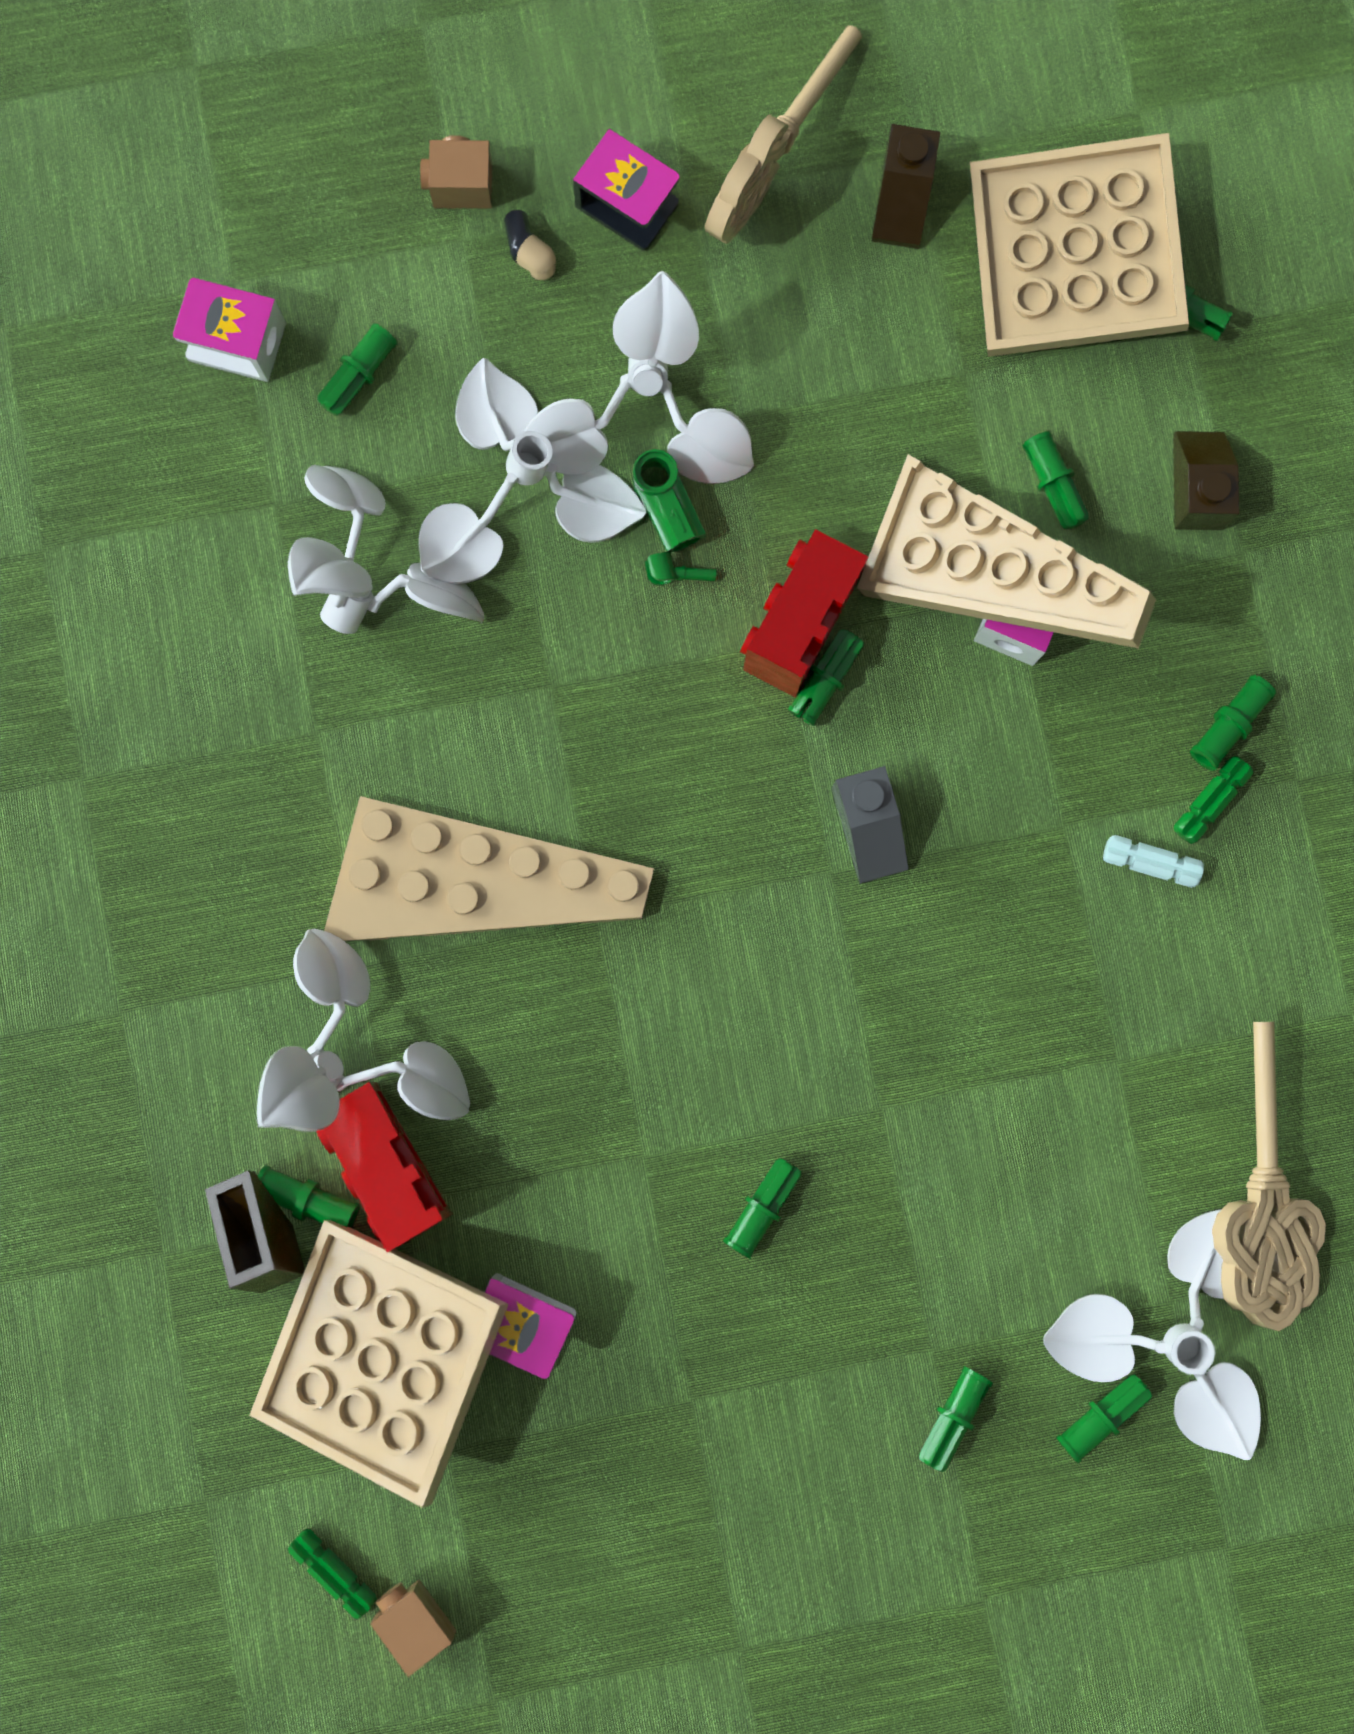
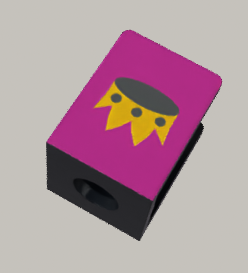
[573,129,679,251]

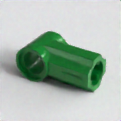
[633,449,706,553]

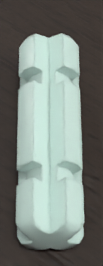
[1103,835,1204,888]

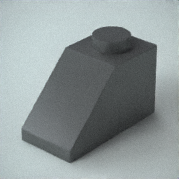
[831,766,909,884]

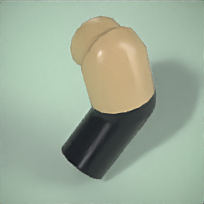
[504,210,556,280]

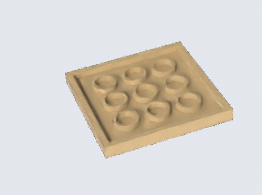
[970,133,1189,357]
[249,1220,508,1508]

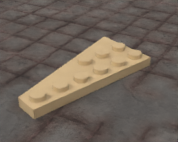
[857,454,1156,648]
[324,796,654,942]

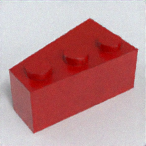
[740,529,869,698]
[316,1081,453,1253]

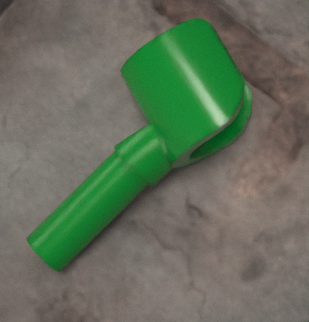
[645,552,716,586]

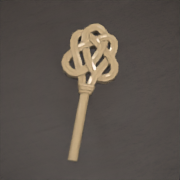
[705,26,862,244]
[1212,1022,1326,1331]

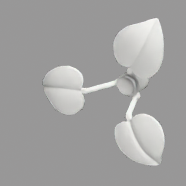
[524,271,754,483]
[418,358,646,584]
[288,465,485,634]
[257,929,470,1131]
[1043,1209,1261,1460]

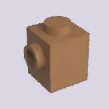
[420,135,493,209]
[370,1579,457,1677]

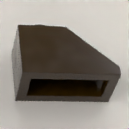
[871,124,941,249]
[1173,431,1239,530]
[205,1170,305,1293]

